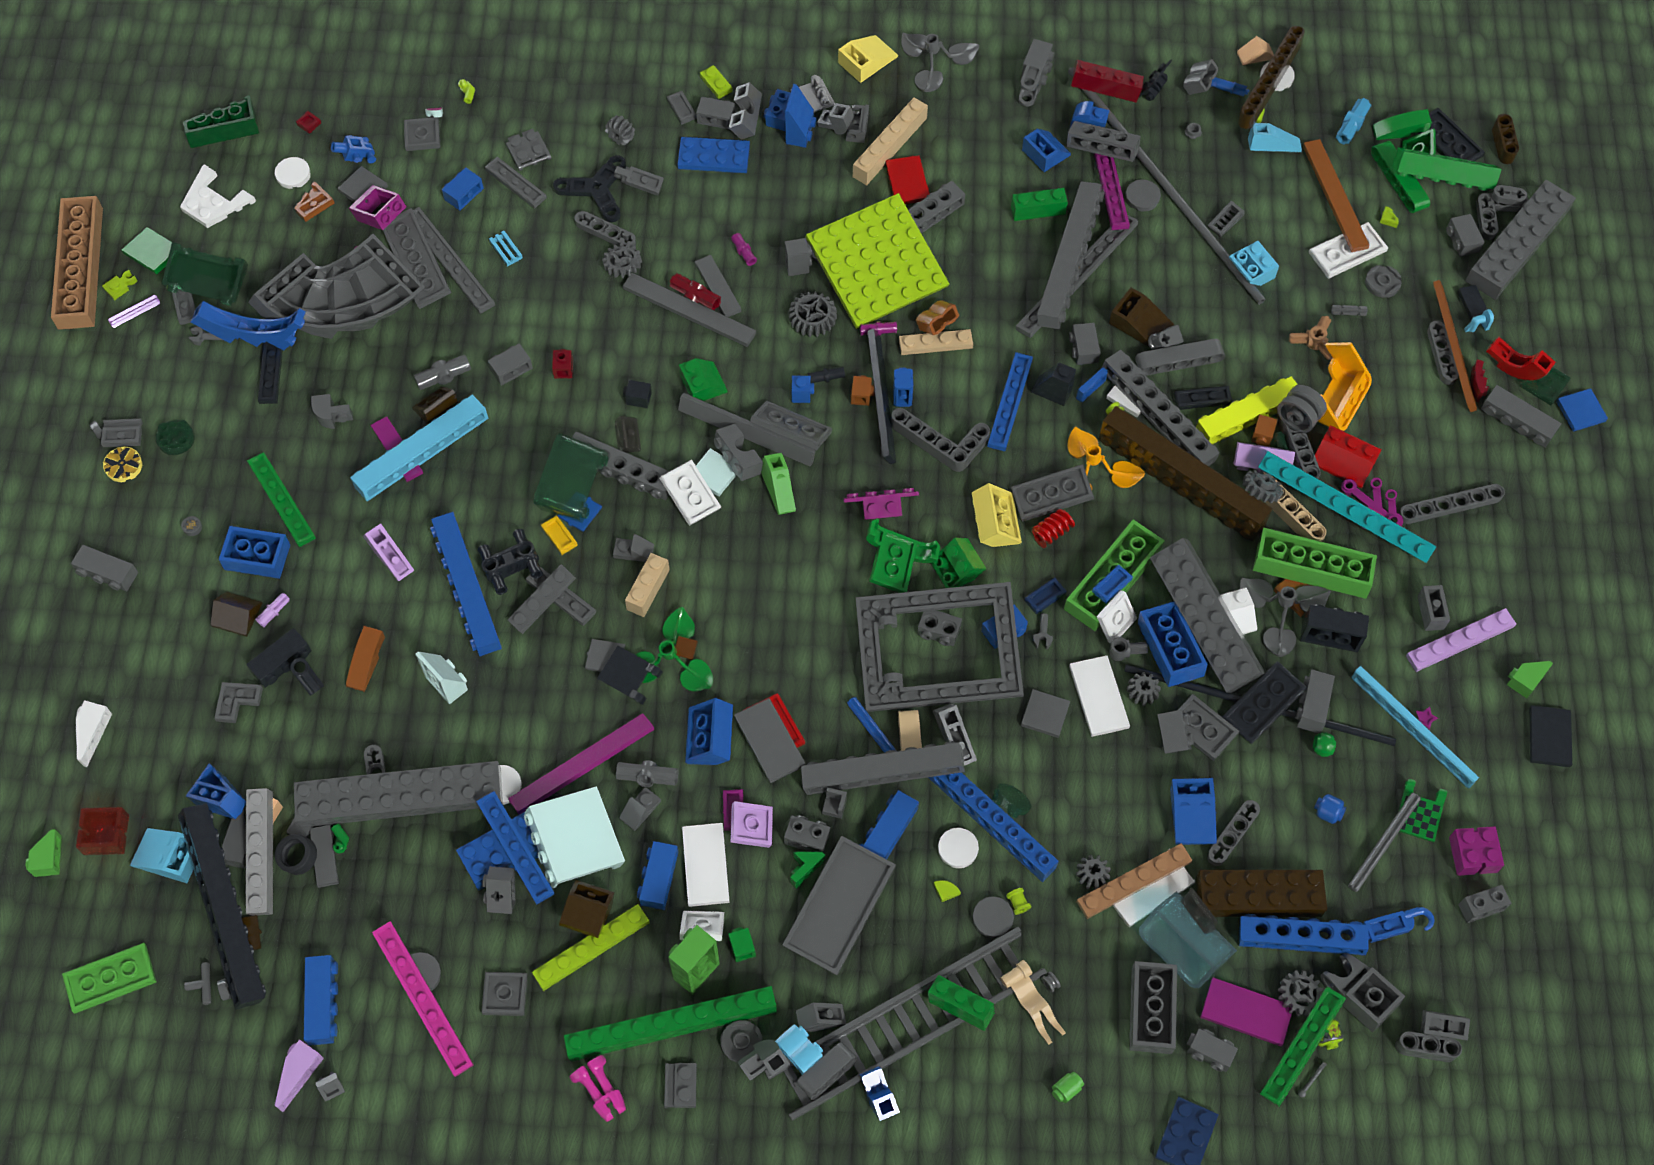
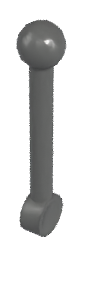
[1298,1061,1327,1098]

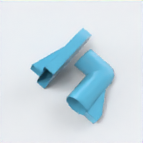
[1464,309,1494,332]

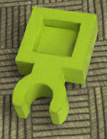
[102,270,137,300]

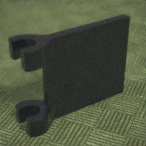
[597,646,663,705]

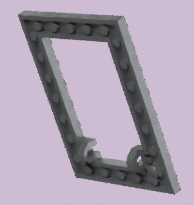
[856,582,1024,712]

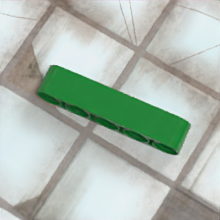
[1371,141,1430,213]

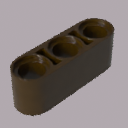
[1492,113,1519,164]

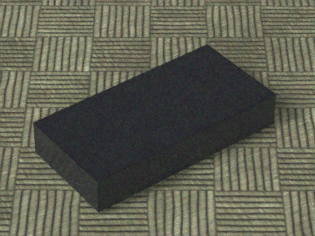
[1458,285,1487,320]

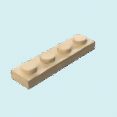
[899,329,973,355]

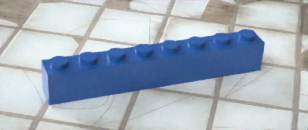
[430,512,502,656]

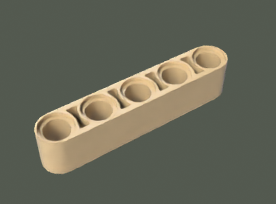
[1263,472,1326,542]

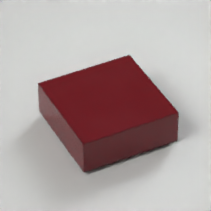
[296,111,321,134]

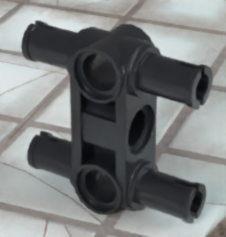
[478,529,543,595]

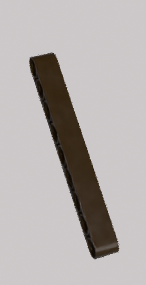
[1238,26,1305,129]

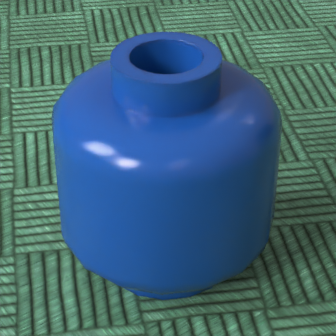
[1314,794,1347,824]

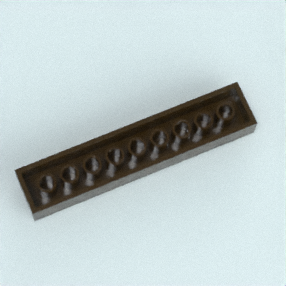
[1099,406,1273,541]

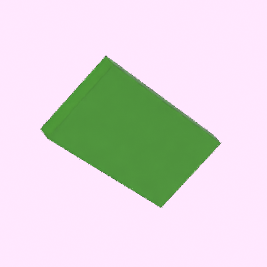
[62,943,157,1014]

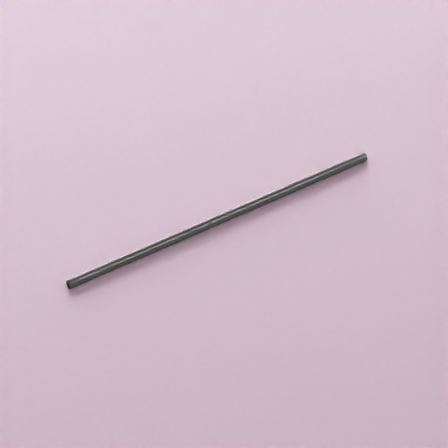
[1068,67,1266,305]

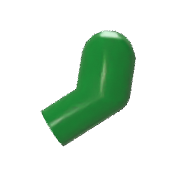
[331,823,349,854]

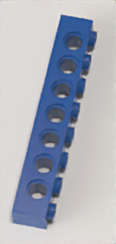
[928,772,1059,883]

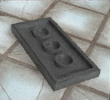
[750,401,832,450]
[1011,464,1094,522]
[734,698,806,783]

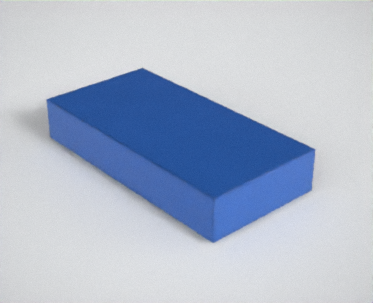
[1076,368,1108,402]
[1092,565,1133,604]

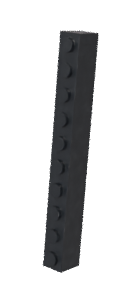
[178,803,266,1010]

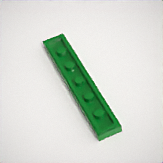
[247,452,316,547]
[1260,987,1346,1107]

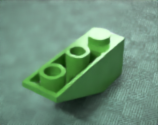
[761,453,796,515]

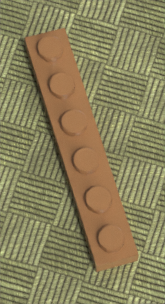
[1076,843,1193,919]

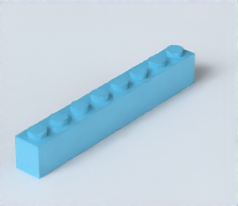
[350,394,489,501]

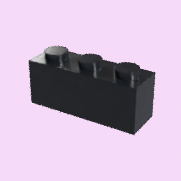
[246,628,312,688]

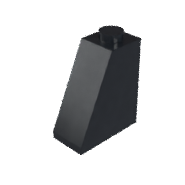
[1031,362,1076,406]

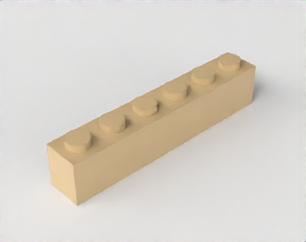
[853,98,928,185]

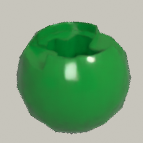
[1313,732,1336,757]

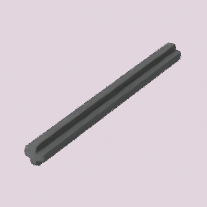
[1348,793,1421,892]

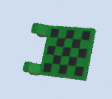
[1399,779,1447,842]

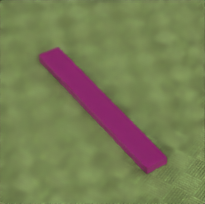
[508,713,654,815]

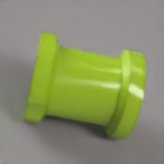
[1006,888,1032,915]

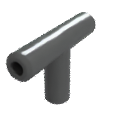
[184,962,211,1005]

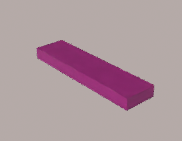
[371,417,423,482]

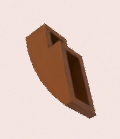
[346,626,385,692]

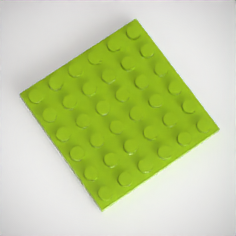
[805,193,949,329]

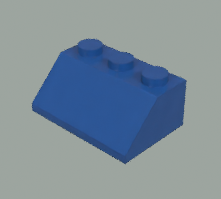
[685,698,733,765]

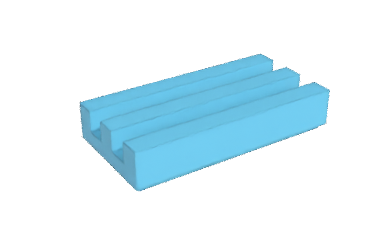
[489,231,523,266]

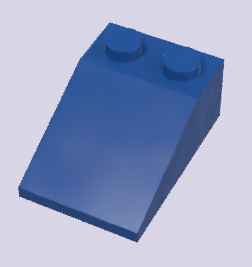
[785,84,816,148]

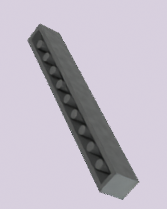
[1037,181,1104,329]

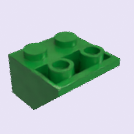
[931,538,986,588]

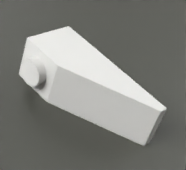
[76,700,112,767]

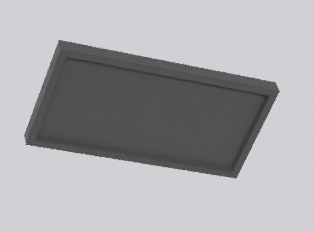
[783,836,896,976]

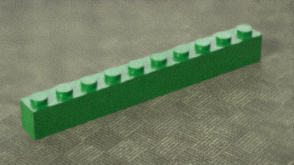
[564,986,777,1062]

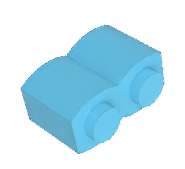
[775,1024,823,1075]

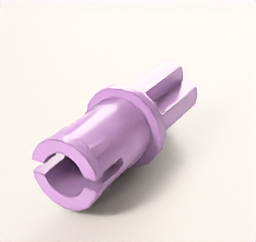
[255,593,289,627]

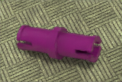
[731,233,757,266]
[860,321,897,336]

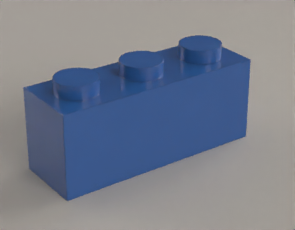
[637,841,679,910]

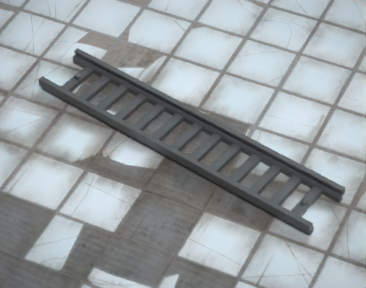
[765,927,1047,1121]

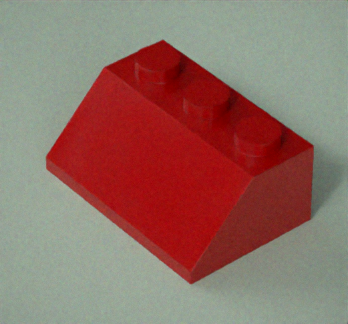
[1315,425,1382,489]

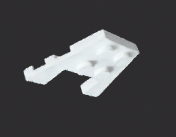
[180,164,256,228]

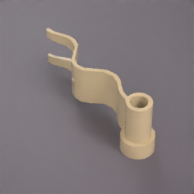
[1000,960,1066,1045]

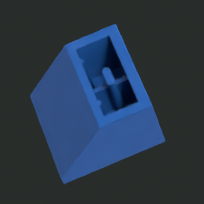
[1022,129,1071,172]

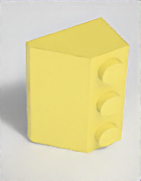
[972,483,1022,547]

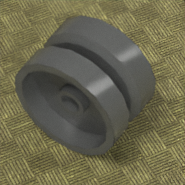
[1277,385,1327,433]

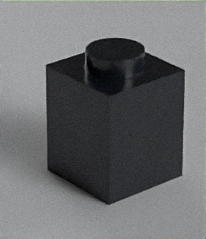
[623,380,652,409]

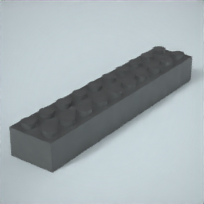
[294,761,503,828]

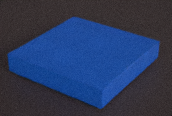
[1556,389,1608,432]

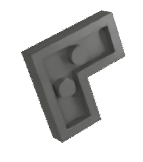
[214,682,263,723]

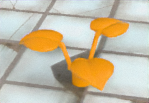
[1068,427,1145,490]

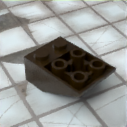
[1109,287,1174,347]

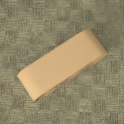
[898,710,922,751]

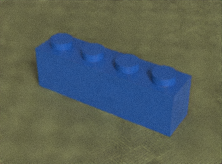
[860,790,919,860]
[304,955,338,1045]

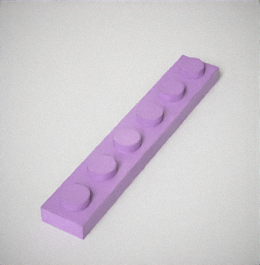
[1406,608,1516,672]

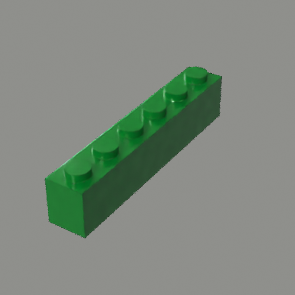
[1392,147,1502,191]

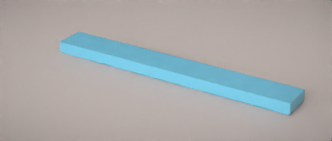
[1351,666,1479,788]

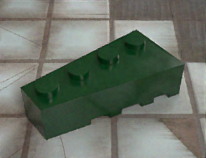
[183,95,259,148]

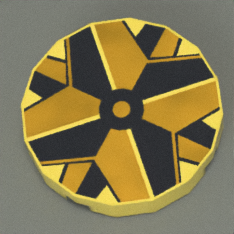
[103,447,142,482]

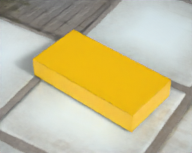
[541,515,578,555]

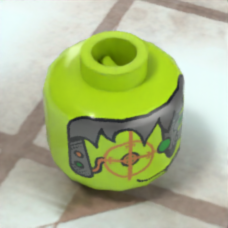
[1318,1020,1343,1050]

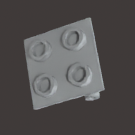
[791,75,835,112]

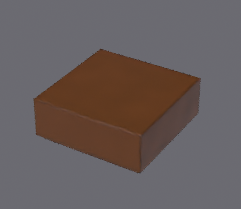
[675,636,698,660]

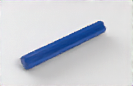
[847,697,896,753]

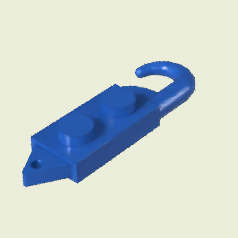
[1363,907,1435,943]

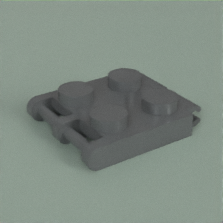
[506,129,552,171]

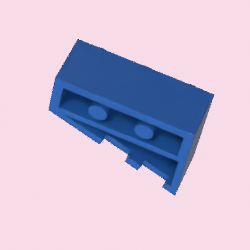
[186,763,246,819]

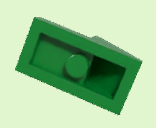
[790,852,825,889]

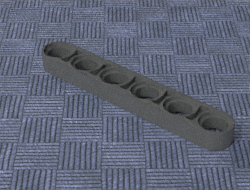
[1399,484,1505,524]

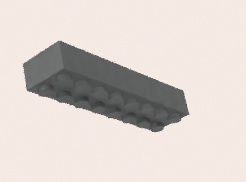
[1466,180,1576,300]
[1150,538,1265,693]

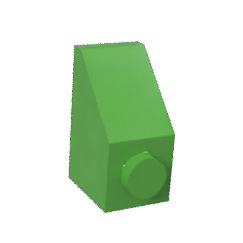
[1507,661,1553,699]
[26,829,62,877]

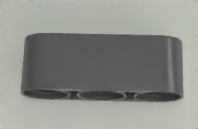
[1395,1032,1462,1062]
[797,1042,857,1100]

